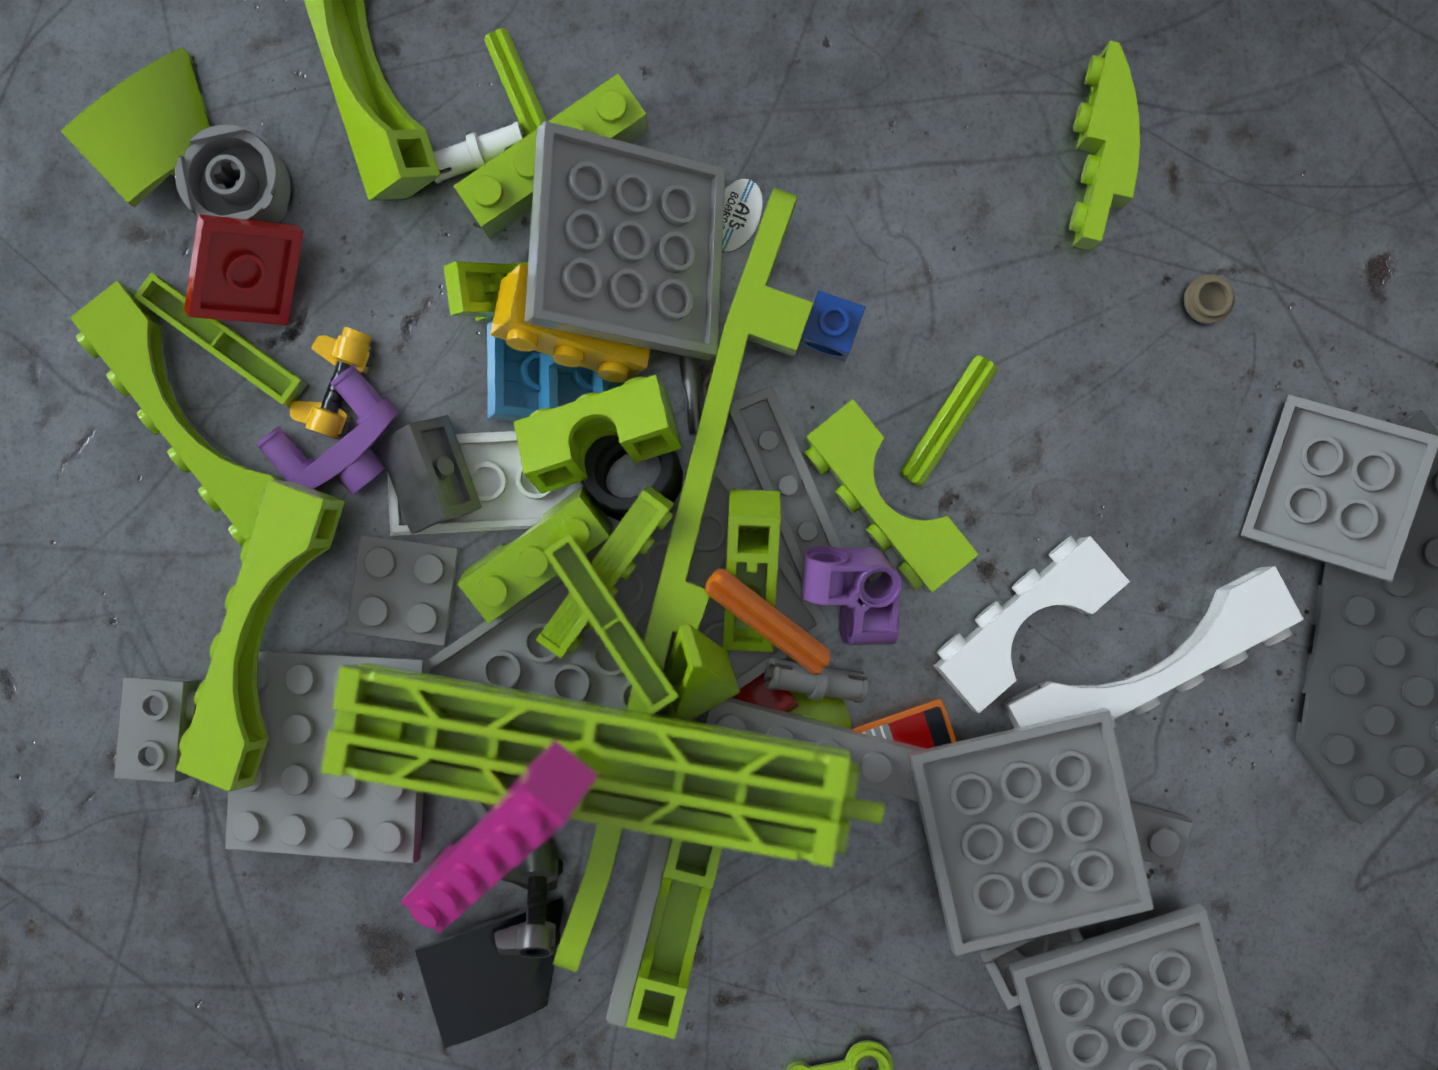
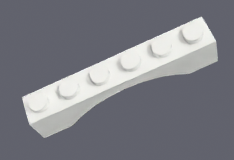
[1001,566,1304,729]

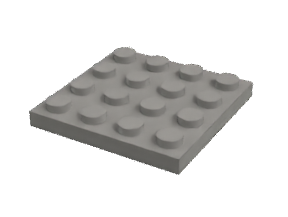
[525,121,725,360]
[225,651,430,863]
[908,708,1154,956]
[1008,903,1251,1070]

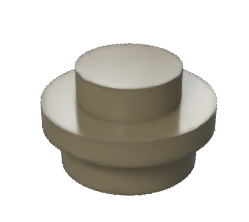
[1184,274,1235,324]

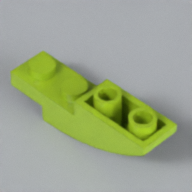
[1069,41,1140,251]

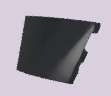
[415,895,565,1049]

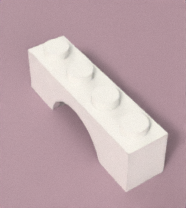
[933,536,1130,713]

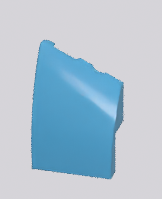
[487,320,625,421]

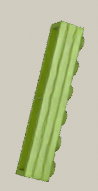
[133,272,308,408]
[536,485,674,658]
[543,533,679,715]

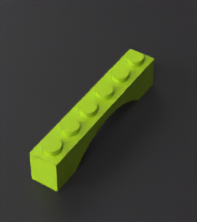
[304,0,441,201]
[70,281,284,547]
[176,480,345,792]

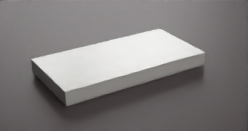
[387,431,586,536]

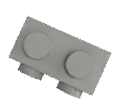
[114,675,199,783]

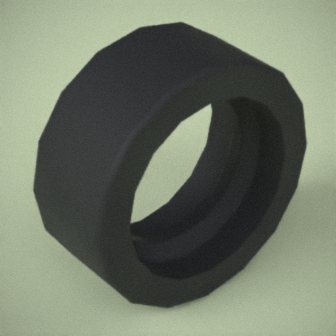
[585,435,683,522]

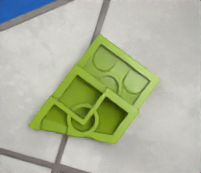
[61,47,210,208]

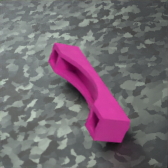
[400,740,598,934]

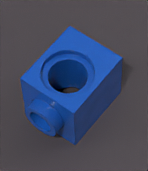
[799,290,865,362]

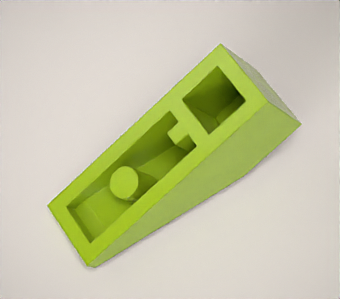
[723,489,781,652]

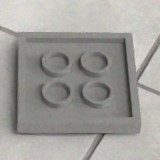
[1241,394,1438,583]

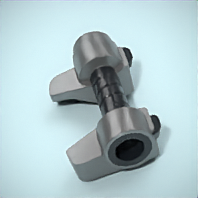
[494,841,563,958]

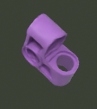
[801,546,902,645]

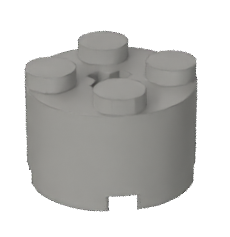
[175,124,291,223]

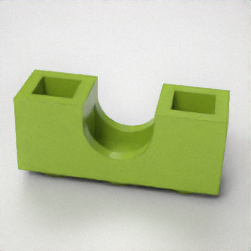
[514,374,682,494]
[457,485,612,624]

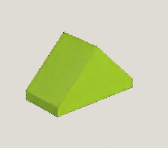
[664,624,740,720]

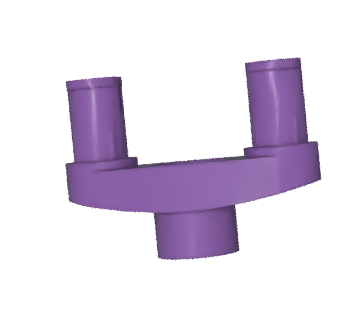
[256,365,400,495]

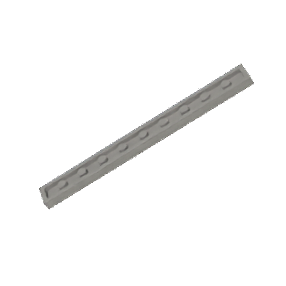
[704,698,1194,869]

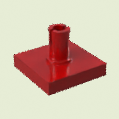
[184,214,304,325]

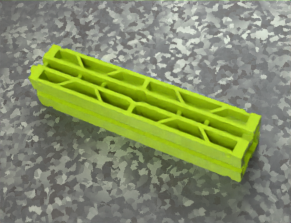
[321,663,885,867]

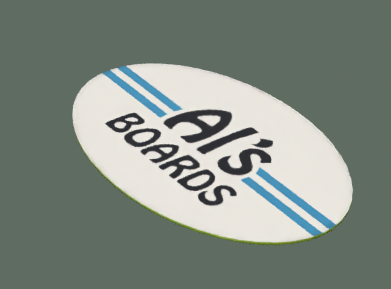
[722,179,763,252]

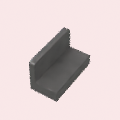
[378,415,482,534]

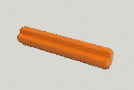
[705,568,831,674]

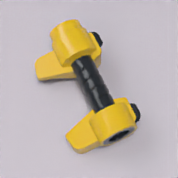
[289,327,374,440]

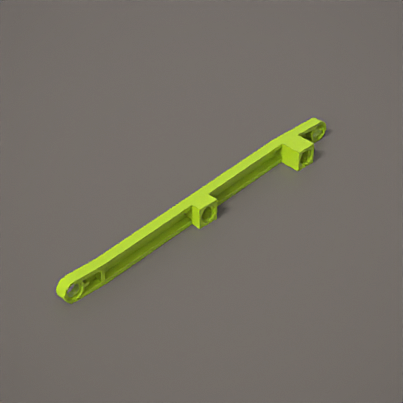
[553,187,813,973]

